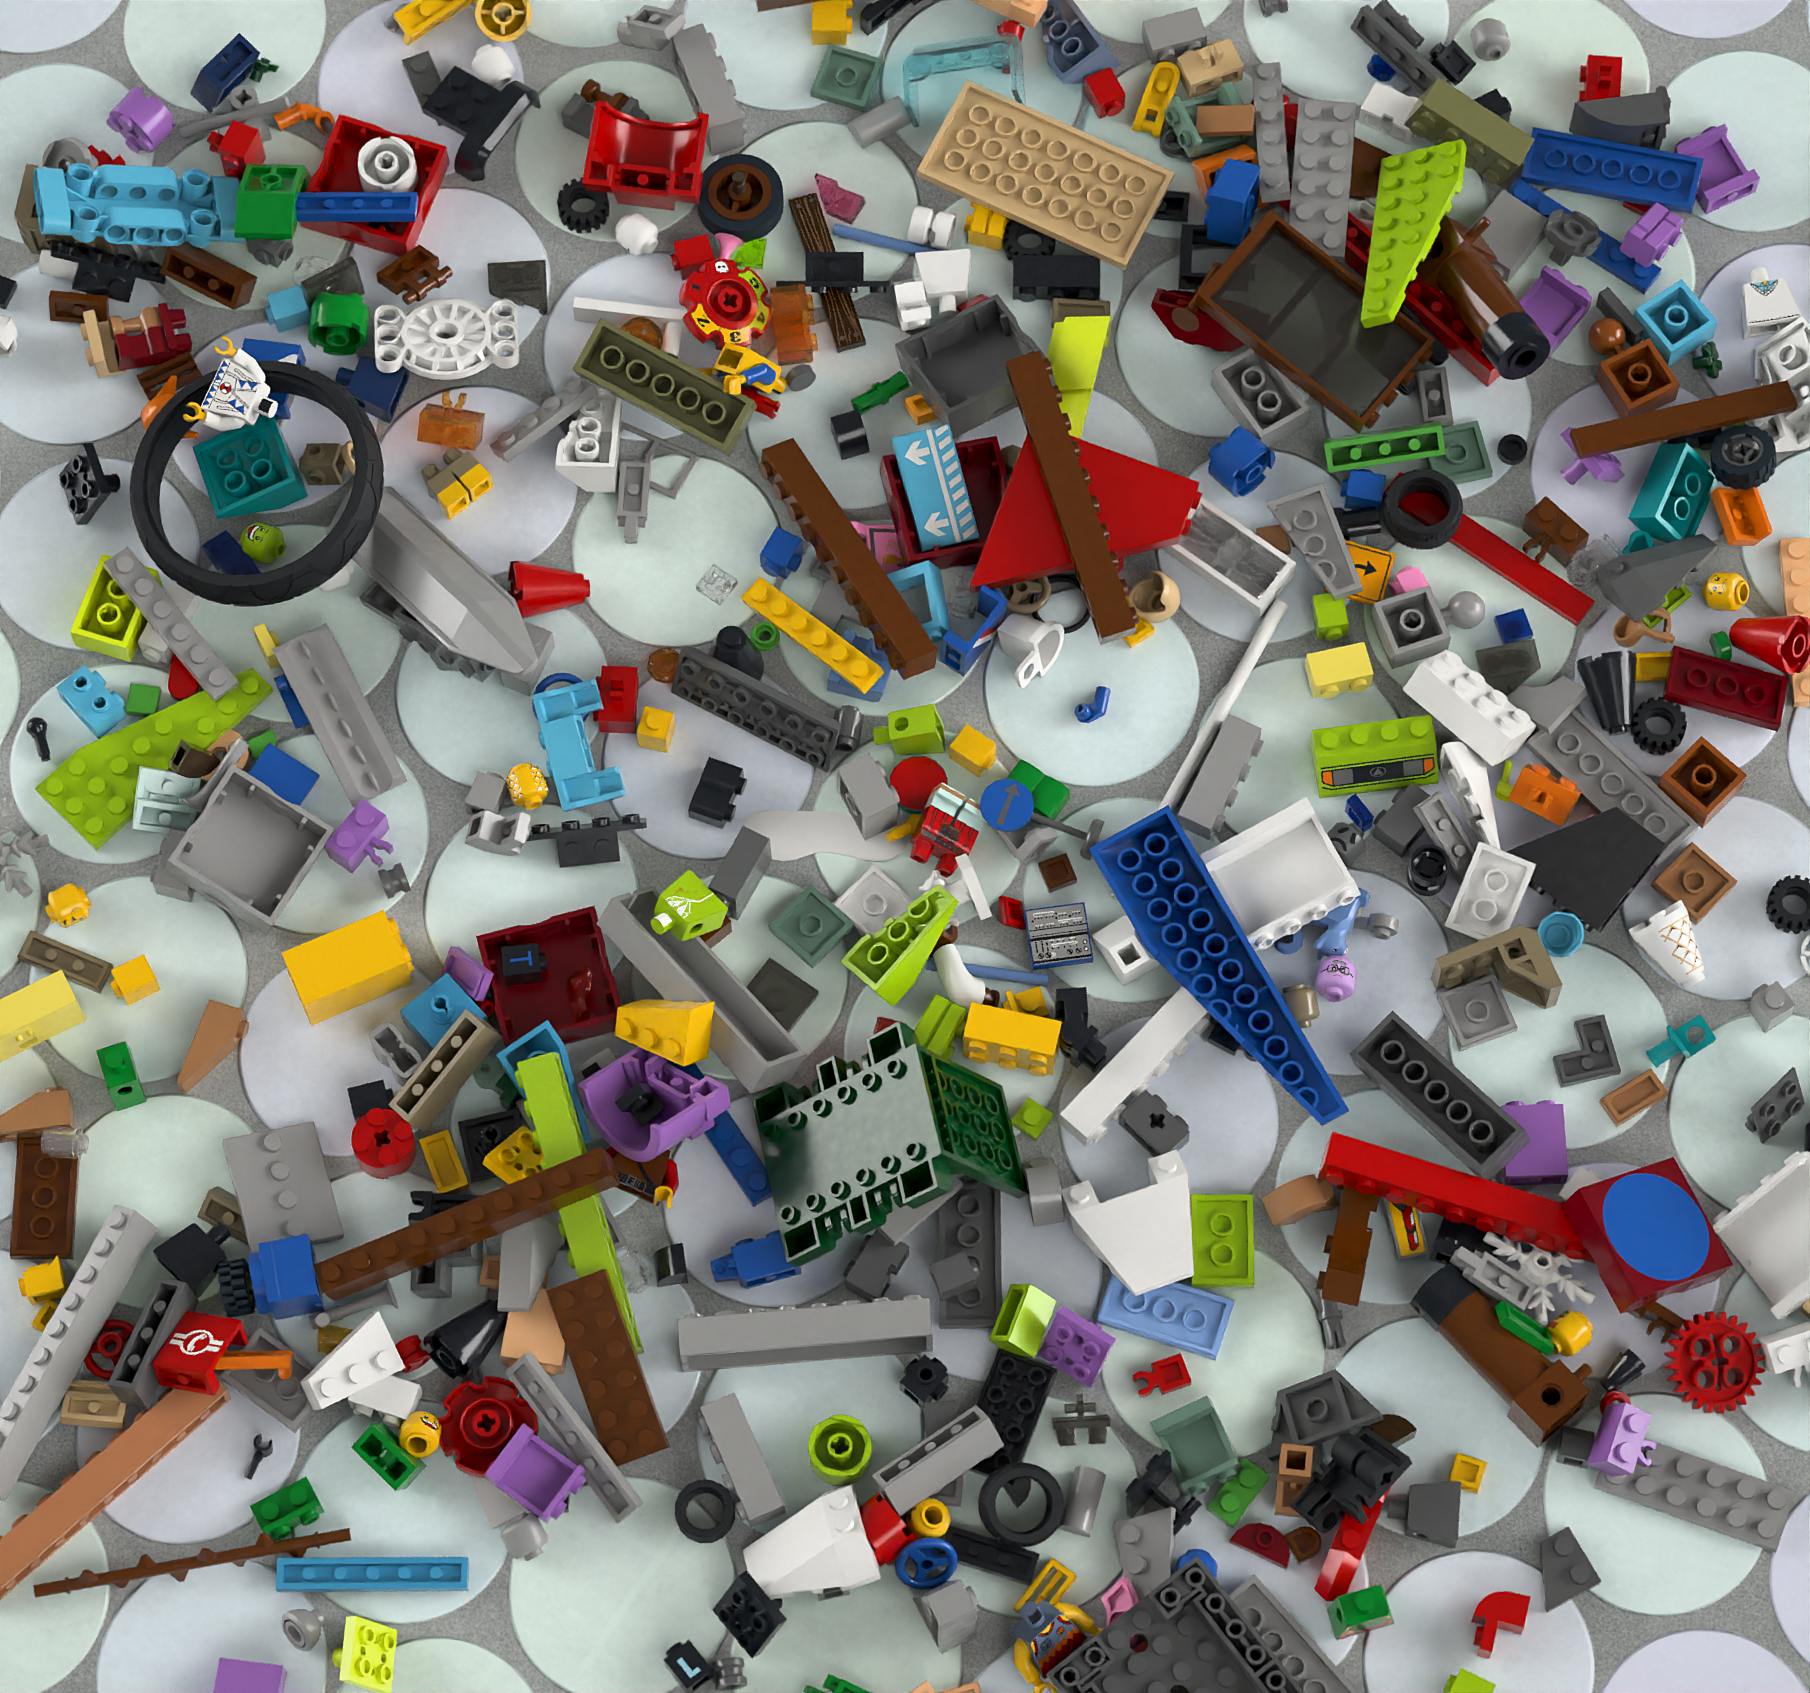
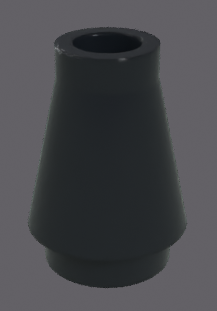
[1599,1349,1646,1392]

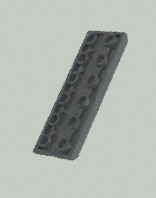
[671,647,840,773]

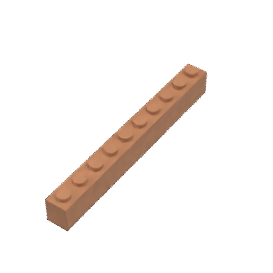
[0,1381,231,1600]

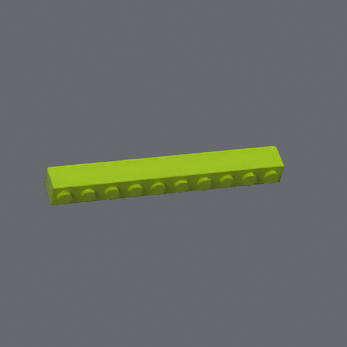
[515,1052,644,1355]

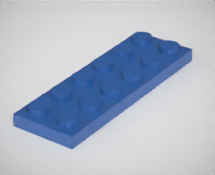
[1521,127,1704,214]

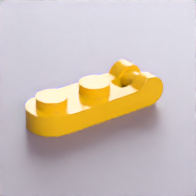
[1132,62,1180,138]

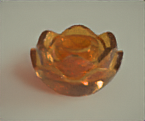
[647,647,680,683]

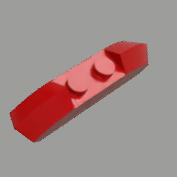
[1314,1487,1391,1601]

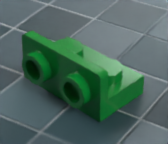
[250,1477,324,1541]

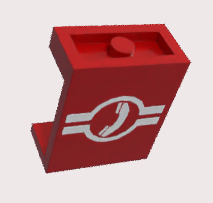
[152,1311,249,1396]

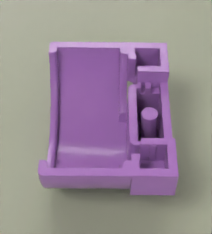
[578,1046,731,1162]

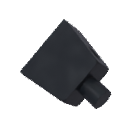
[153,1222,231,1299]

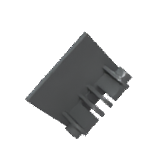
[1745,1067,1805,1144]

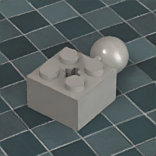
[1371,585,1485,669]

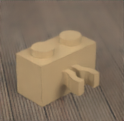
[1177,38,1244,99]

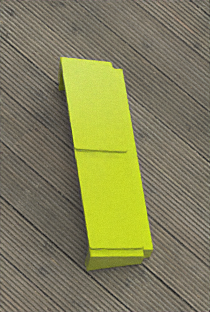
[1026,316,1111,439]

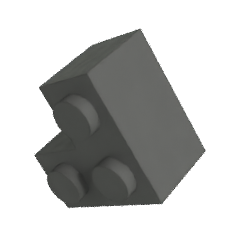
[410,1241,483,1299]

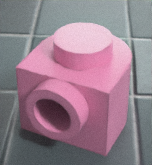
[1389,566,1431,597]

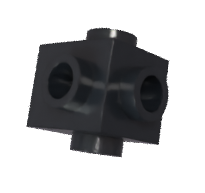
[900,1354,949,1410]

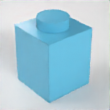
[264,285,310,333]

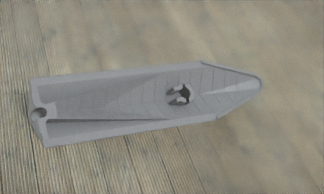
[326,487,538,675]

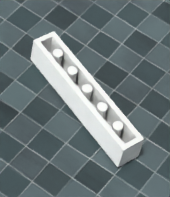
[1059,986,1211,1147]

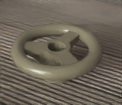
[995,576,1051,614]

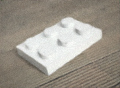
[1445,841,1537,941]

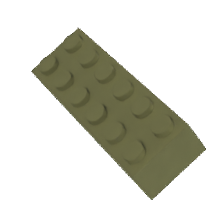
[572,318,757,457]

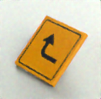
[1323,540,1396,606]

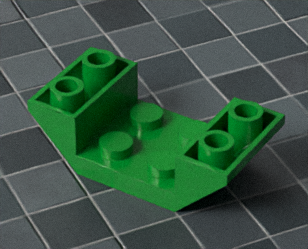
[234,164,311,241]

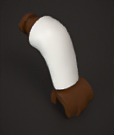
[929,925,1000,1011]

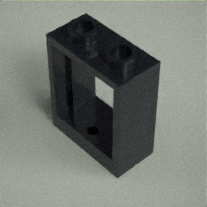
[1178,224,1255,292]

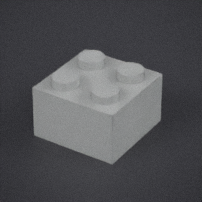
[837,753,900,841]

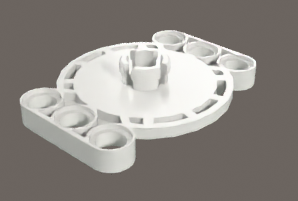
[374,298,519,380]

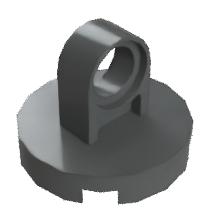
[1544,209,1602,267]

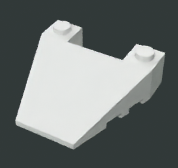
[1061,1150,1194,1296]

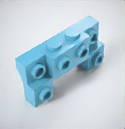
[532,679,627,812]

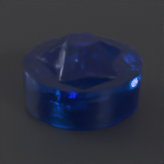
[1367,54,1396,82]

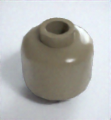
[1281,984,1320,1029]

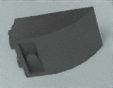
[1569,86,1671,150]

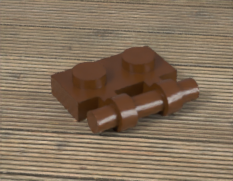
[376,244,453,305]

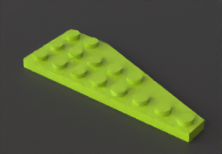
[1361,139,1467,328]
[35,668,274,851]

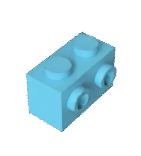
[56,665,126,739]

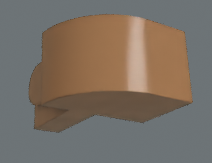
[1262,1174,1339,1226]
[1274,1443,1313,1518]

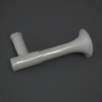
[183,737,250,813]
[309,1280,398,1329]

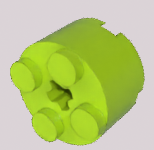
[808,1414,872,1486]

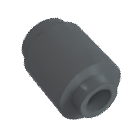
[833,705,864,752]

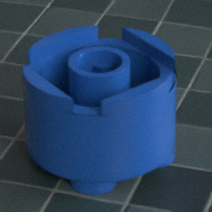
[1208,426,1275,497]

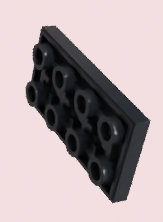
[969,1348,1057,1486]

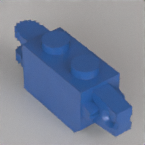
[710,1230,822,1289]

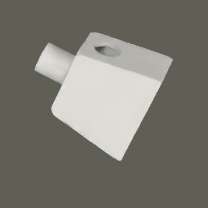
[915,248,971,318]

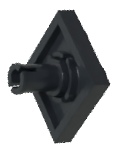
[59,443,120,525]
[458,1108,522,1183]
[713,1571,787,1658]

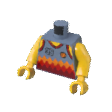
[1012,1600,1105,1693]

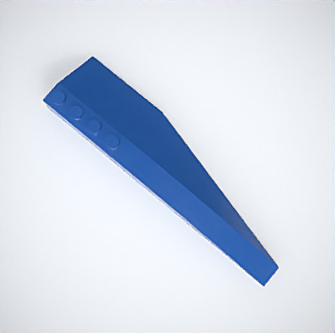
[1089,805,1349,1126]

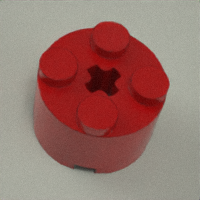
[351,1108,416,1179]
[859,1492,917,1567]

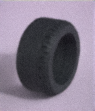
[1383,469,1463,550]
[978,1462,1064,1547]

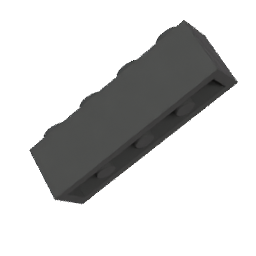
[108,1277,199,1408]

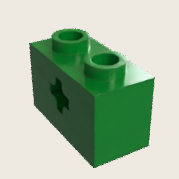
[351,1422,427,1491]

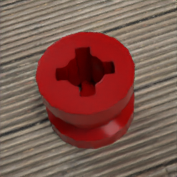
[395,1335,431,1373]

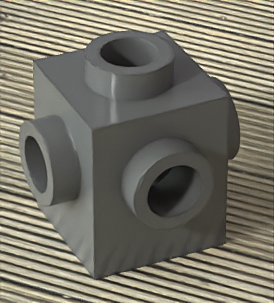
[245,238,294,268]

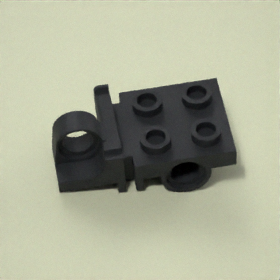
[1290,1426,1412,1533]

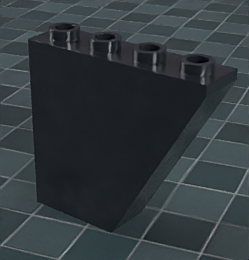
[1506,807,1668,933]

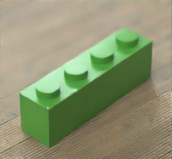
[1323,421,1446,473]

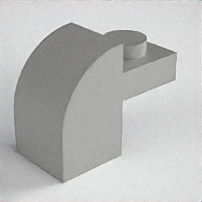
[465,810,531,856]
[1022,1157,1065,1227]

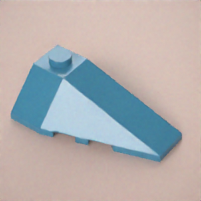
[495,1020,591,1144]

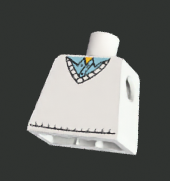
[1740,267,1802,339]

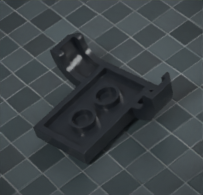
[421,66,541,182]

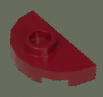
[1229,1523,1290,1570]

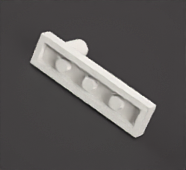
[573,297,690,359]

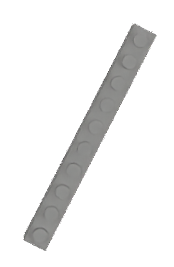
[0,1205,158,1501]

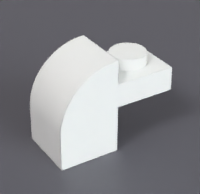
[892,277,932,331]

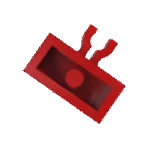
[1578,55,1622,102]
[207,120,266,184]
[593,666,639,734]

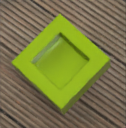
[1011,1097,1054,1142]

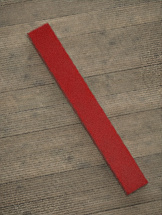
[1382,472,1595,627]

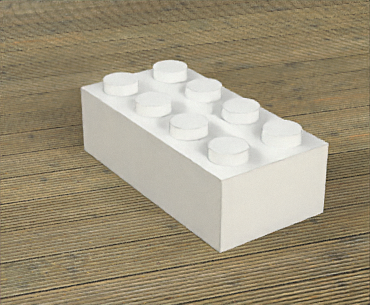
[1403,650,1537,766]

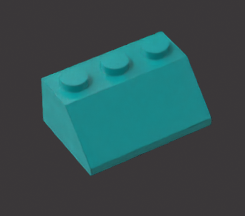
[1628,443,1718,543]

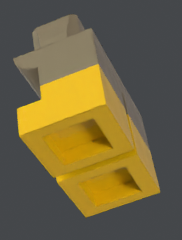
[421,447,493,520]

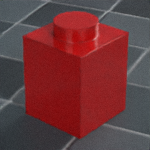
[1084,67,1126,119]
[670,234,714,281]

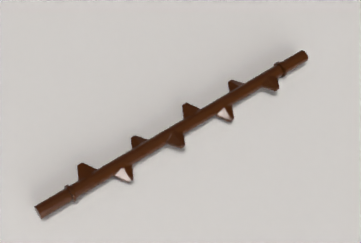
[33,1528,351,1598]

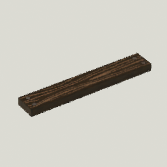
[788,192,866,353]

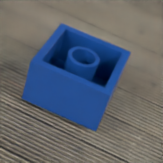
[1204,158,1261,246]

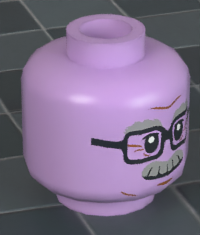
[1315,955,1357,1002]

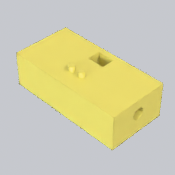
[0,969,87,1062]

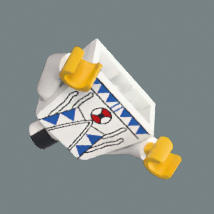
[183,337,278,431]

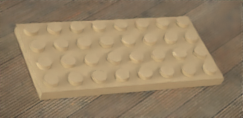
[916,80,1175,270]

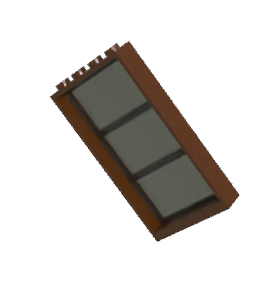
[1194,210,1436,434]

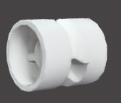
[908,205,957,250]

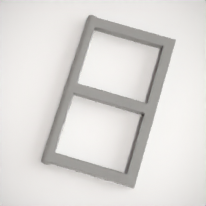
[618,421,699,500]

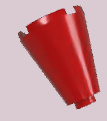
[508,560,590,619]
[1729,615,1810,675]

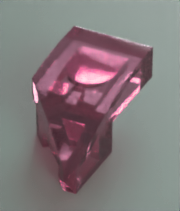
[814,173,866,225]

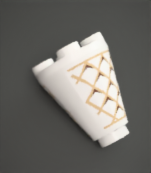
[1628,900,1706,990]

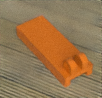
[214,1350,293,1380]

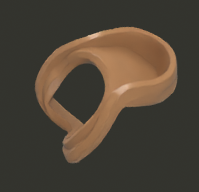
[1613,607,1675,648]

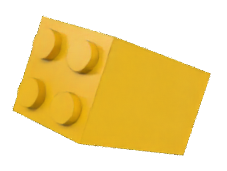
[281,910,415,1026]

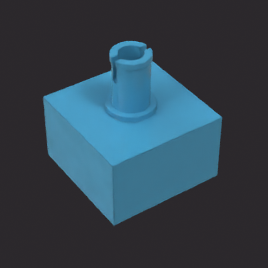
[400,973,488,1053]

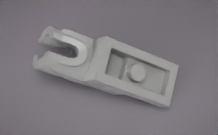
[617,5,686,51]

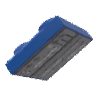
[1024,902,1093,970]

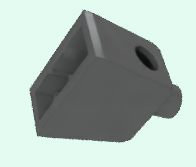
[1387,1481,1461,1548]

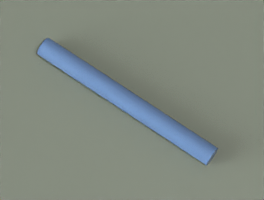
[833,224,944,255]
[926,958,1049,987]

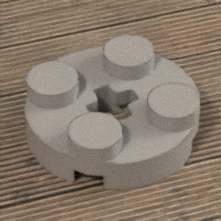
[42,137,98,173]

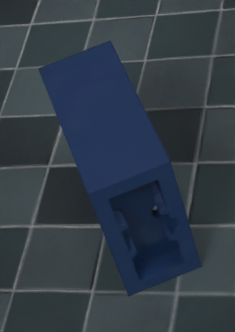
[190,33,260,113]

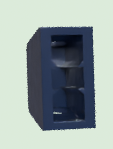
[335,357,410,423]

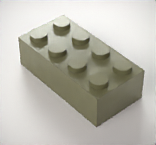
[1404,77,1535,187]

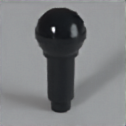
[26,717,50,762]

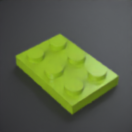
[1190,1194,1255,1288]

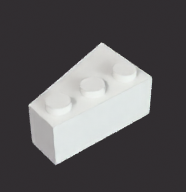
[300,1311,405,1410]

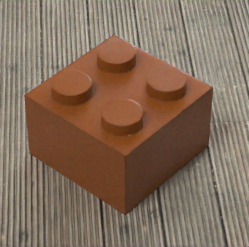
[1658,736,1747,829]

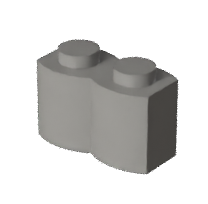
[368,1021,423,1087]

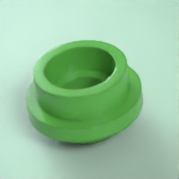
[750,622,780,651]

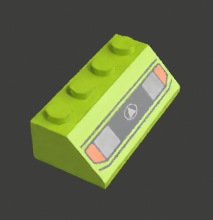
[1310,715,1439,799]

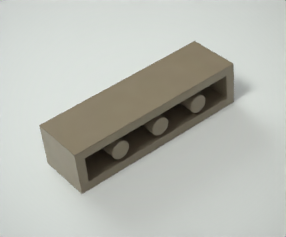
[389,1009,502,1132]

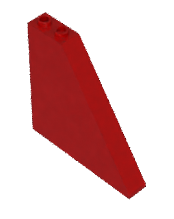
[969,433,1202,593]

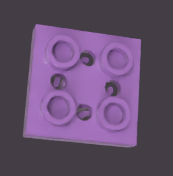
[1560,427,1625,485]
[1038,1306,1116,1388]

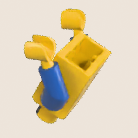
[697,342,787,395]

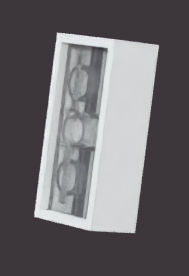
[1165,497,1296,618]

